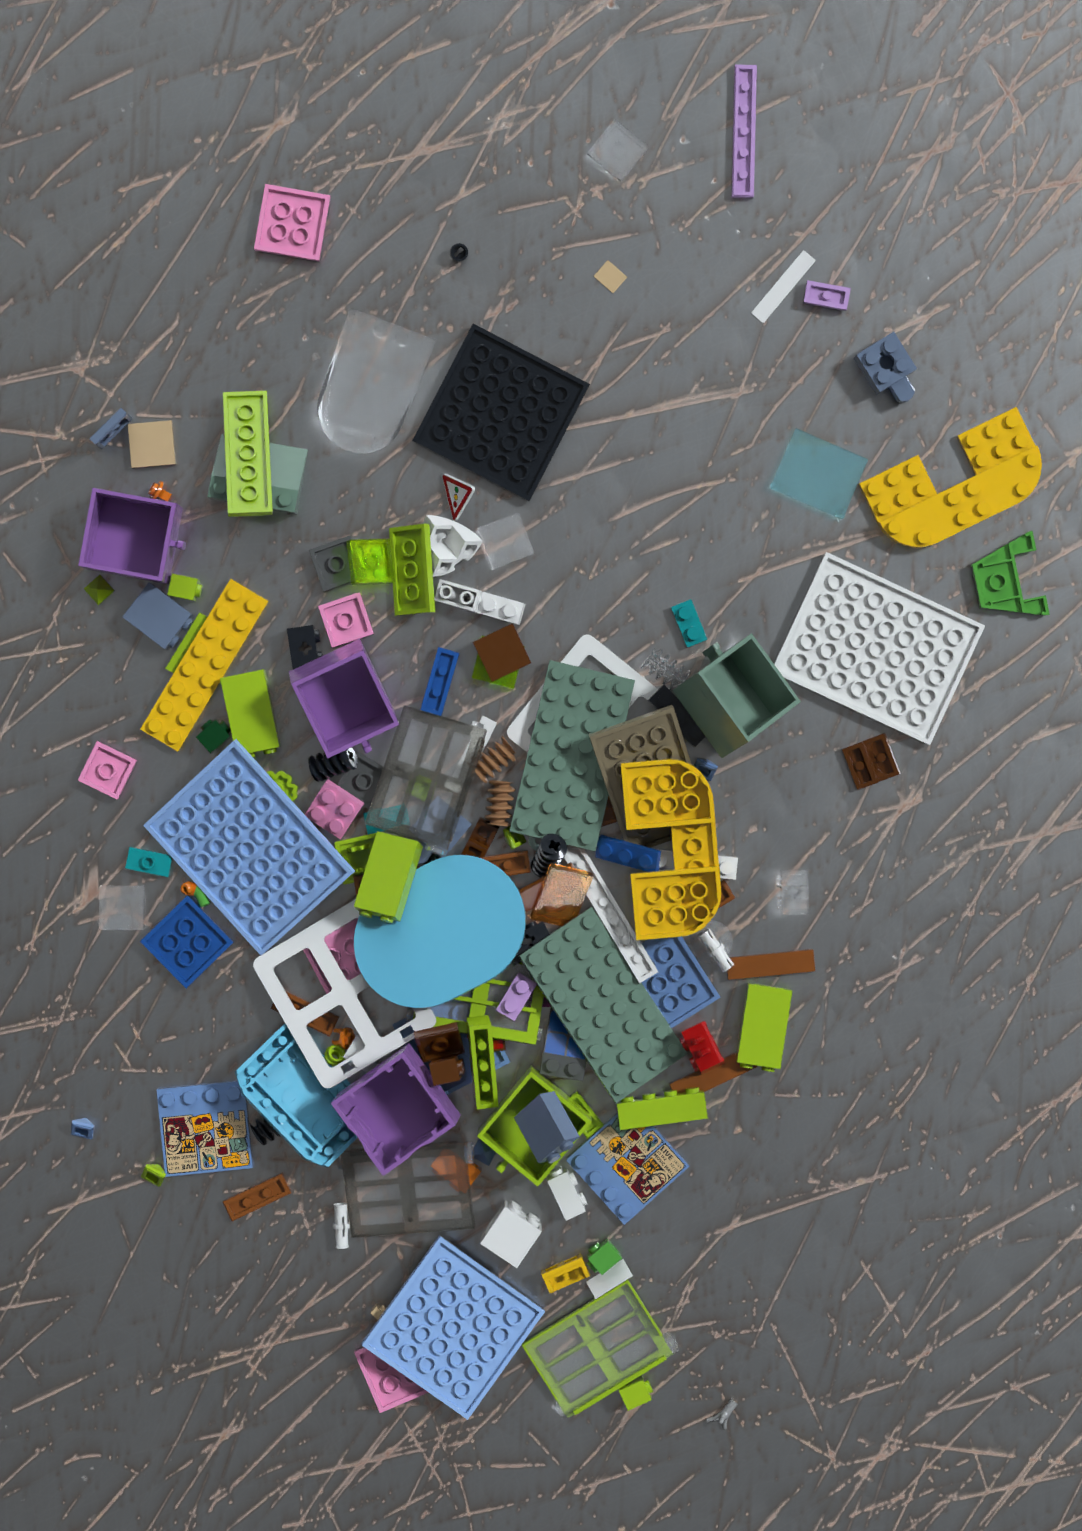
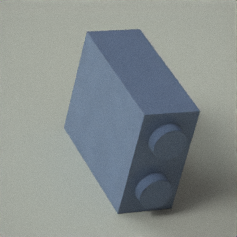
[122,582,193,650]
[514,1091,580,1163]

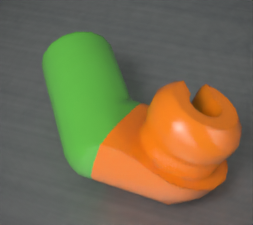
[180,881,210,908]

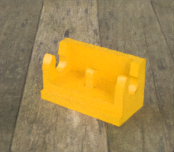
[541,1253,591,1293]

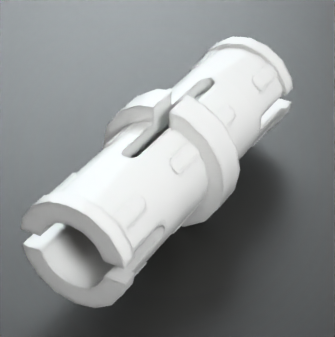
[698,928,734,972]
[332,1202,350,1249]

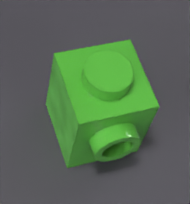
[587,1238,622,1275]

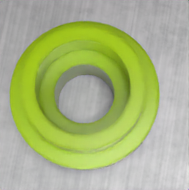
[324,1045,346,1066]

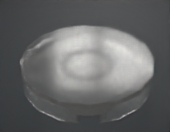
[689,920,733,964]

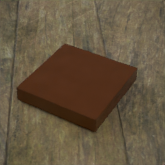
[473,623,531,682]
[414,1022,465,1063]

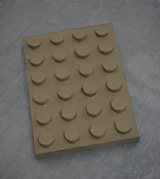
[589,705,692,848]

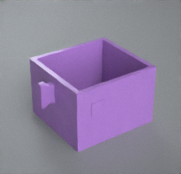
[78,488,186,585]
[289,638,399,758]

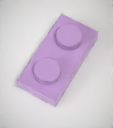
[803,280,851,311]
[495,972,537,1022]

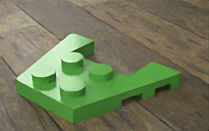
[971,531,1050,616]

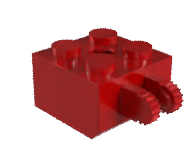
[680,1021,725,1075]

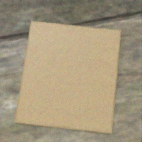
[594,260,627,293]

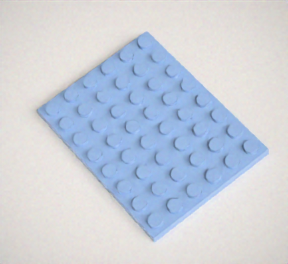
[143,739,355,956]

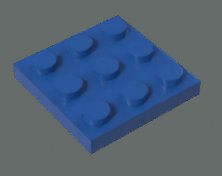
[140,895,234,988]

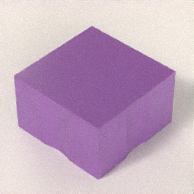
[331,1043,461,1176]

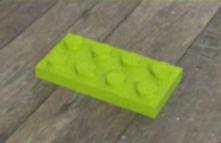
[389,524,435,616]

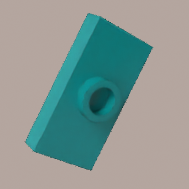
[125,847,173,877]

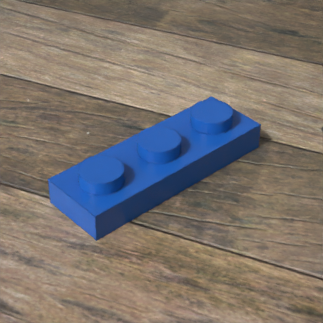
[420,647,460,716]
[595,835,661,872]

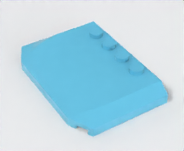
[235,1023,358,1168]

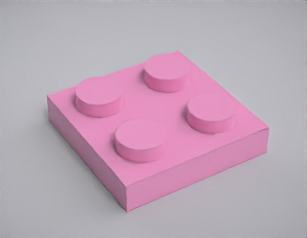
[318,592,374,648]
[78,741,137,800]
[305,779,364,840]

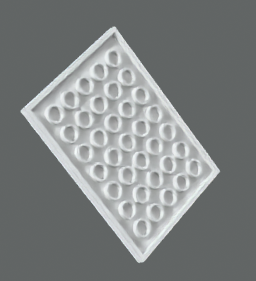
[774,552,985,745]

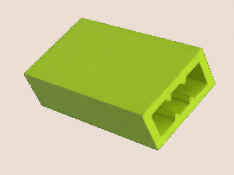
[220,669,281,757]
[354,831,423,923]
[736,983,792,1072]

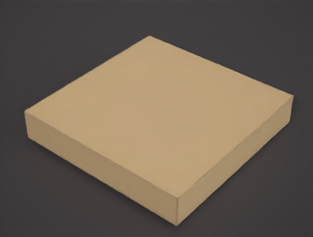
[128,420,176,469]

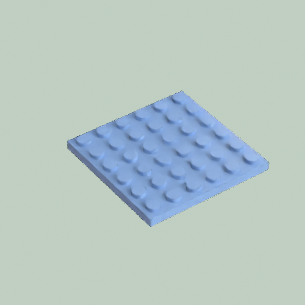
[361,1235,545,1420]

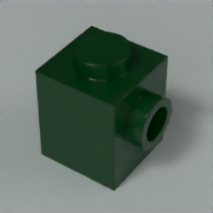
[196,719,232,754]

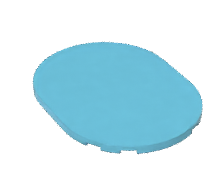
[354,855,526,1008]

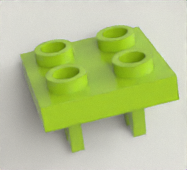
[334,833,376,885]

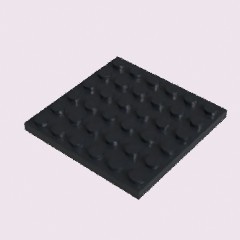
[412,323,590,502]

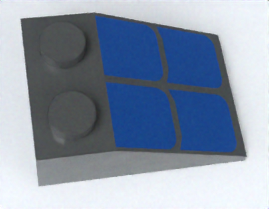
[539,1007,587,1081]

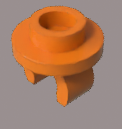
[148,481,172,502]
[332,1027,355,1049]

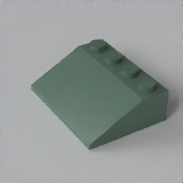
[207,434,308,515]

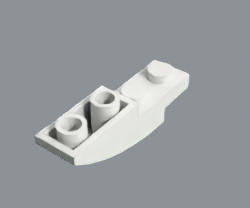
[434,579,526,625]

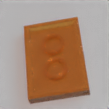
[530,863,593,926]

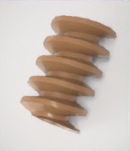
[468,736,516,783]
[484,780,516,827]

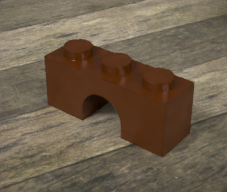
[429,1055,466,1086]

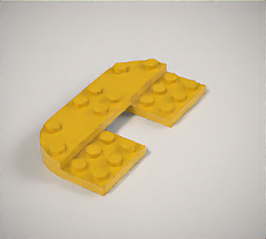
[858,407,1042,548]
[621,759,721,940]

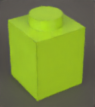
[167,574,203,602]
[619,1375,654,1411]

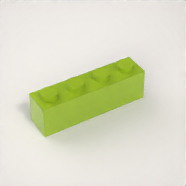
[466,1015,499,1110]
[616,1087,708,1130]

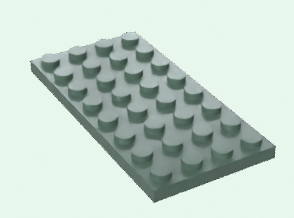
[510,660,635,851]
[519,907,688,1103]

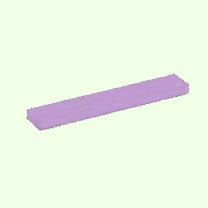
[731,65,757,198]

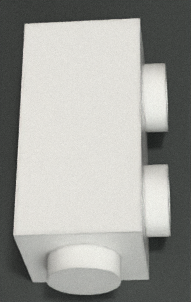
[547,1168,588,1221]

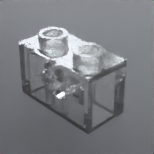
[776,869,809,915]

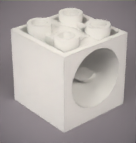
[480,1200,542,1268]

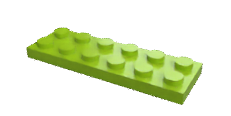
[223,391,273,517]

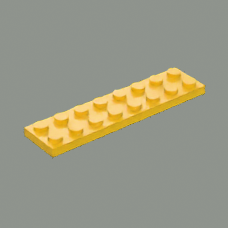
[140,578,268,752]

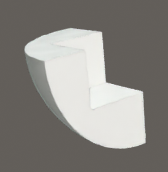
[423,515,483,577]

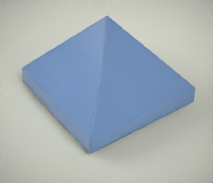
[694,758,718,781]
[71,1118,94,1140]
[470,1139,496,1166]

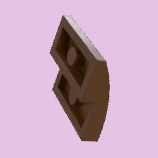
[842,733,901,790]

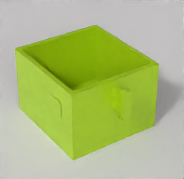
[477,1065,592,1187]

